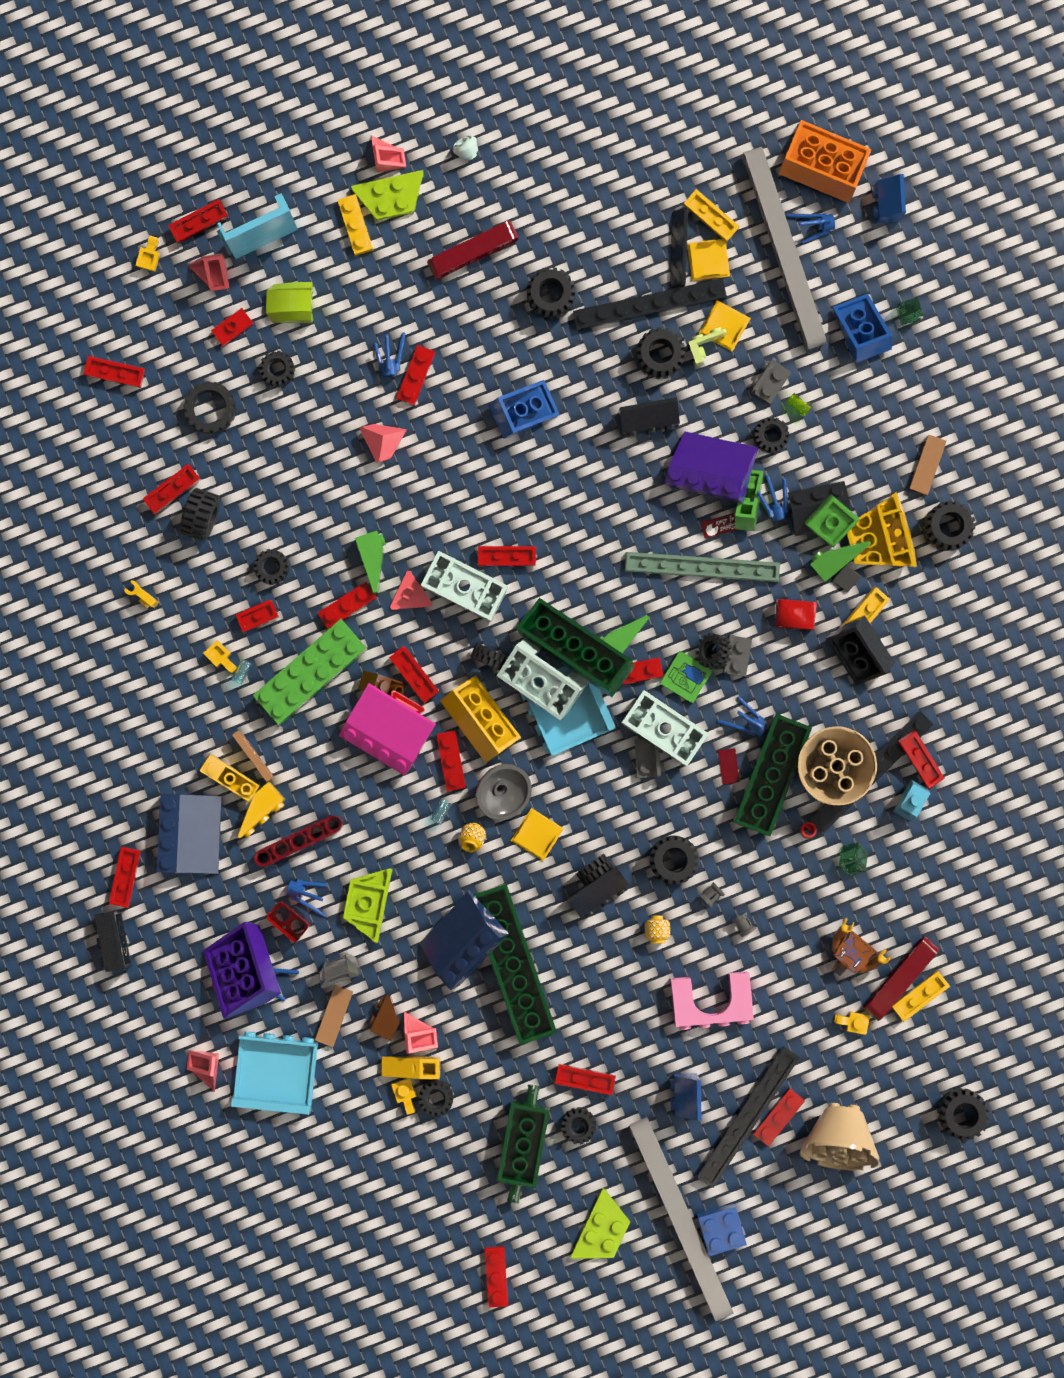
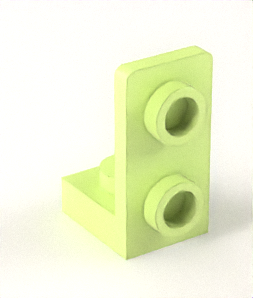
[689,327,728,366]

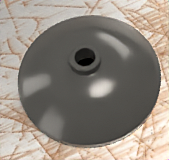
[476,764,532,820]

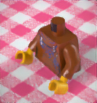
[831,918,892,977]

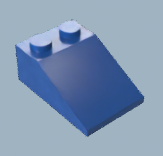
[833,294,892,363]
[488,380,560,439]
[670,1073,702,1121]

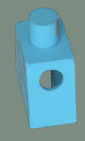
[893,780,930,821]

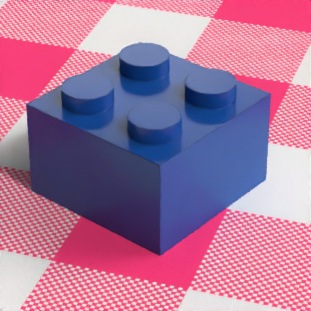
[697,1203,747,1256]

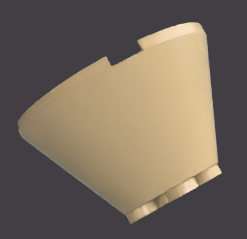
[798,726,877,805]
[800,1103,879,1170]

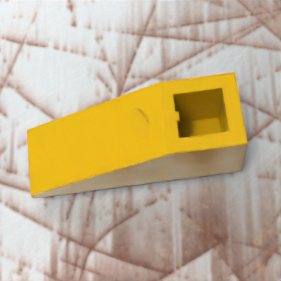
[199,753,260,802]
[238,782,286,838]
[382,1056,440,1079]

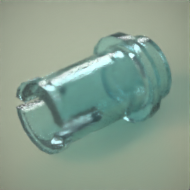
[231,659,252,685]
[431,799,452,825]

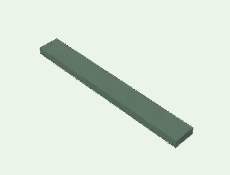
[625,552,780,582]

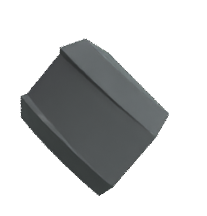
[319,953,362,988]

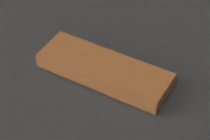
[909,435,947,496]
[232,731,274,782]
[315,985,353,1047]

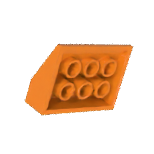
[778,120,871,203]

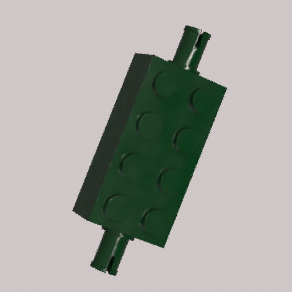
[497,1084,550,1204]

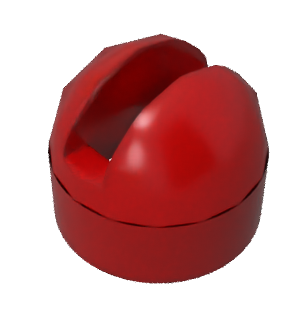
[800,822,817,839]

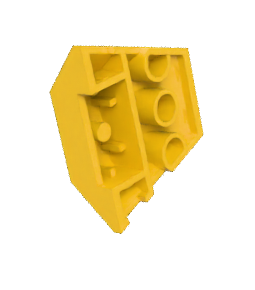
[847,492,917,567]

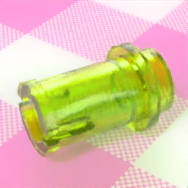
[786,393,812,416]

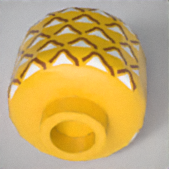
[458,823,486,852]
[645,916,670,944]

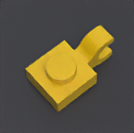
[135,236,160,272]
[124,581,159,608]
[203,640,237,673]
[834,1011,870,1035]
[392,1078,416,1115]

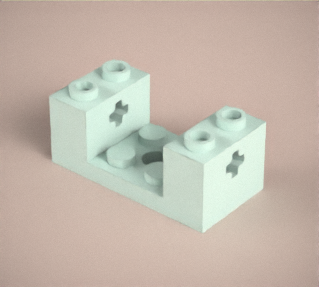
[421,551,508,623]
[497,638,588,720]
[621,690,708,767]

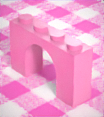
[670,971,754,1030]

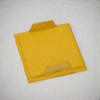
[687,239,730,281]
[699,300,751,352]
[511,808,564,861]

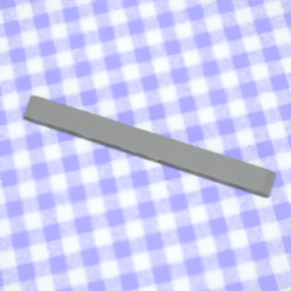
[743,147,827,350]
[629,1117,734,1321]

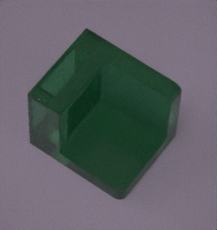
[896,297,923,326]
[839,842,868,876]

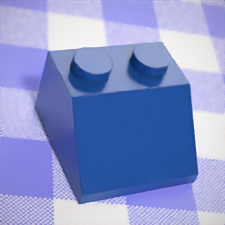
[872,174,906,223]

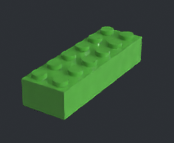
[253,619,368,725]

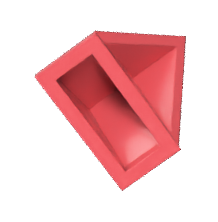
[371,135,406,172]
[188,254,229,291]
[360,424,407,463]
[404,1012,438,1053]
[187,1050,219,1092]

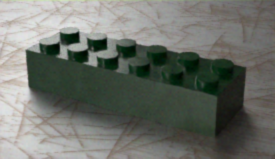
[516,597,635,698]
[732,713,812,837]

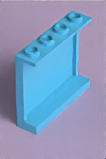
[217,193,298,259]
[520,666,616,756]
[231,1031,318,1115]

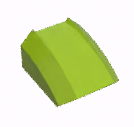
[266,282,313,323]

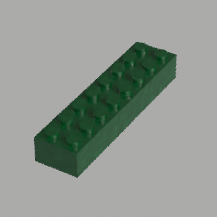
[473,883,557,1045]

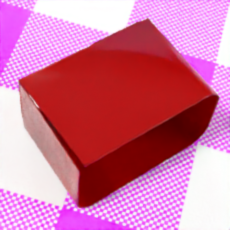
[775,599,817,630]
[267,901,311,943]

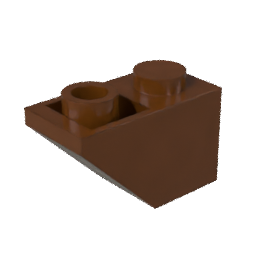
[358,670,406,696]
[369,994,400,1041]

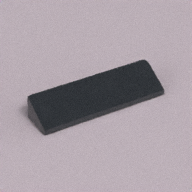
[670,207,688,288]

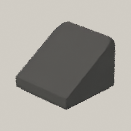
[833,565,861,592]

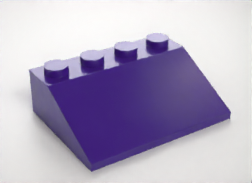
[665,431,758,504]
[203,922,281,1019]

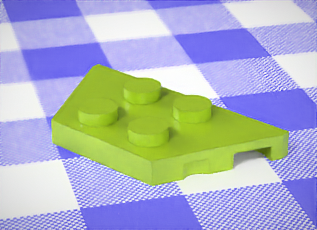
[351,170,424,221]
[343,868,393,943]
[571,1188,630,1259]

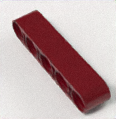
[427,221,519,280]
[254,815,344,867]
[863,936,940,1021]

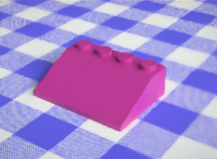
[339,683,436,776]

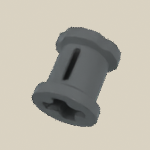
[699,882,725,908]
[732,912,756,937]

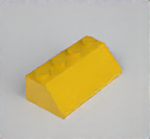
[440,675,521,763]

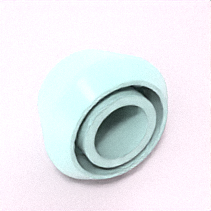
[453,135,478,161]

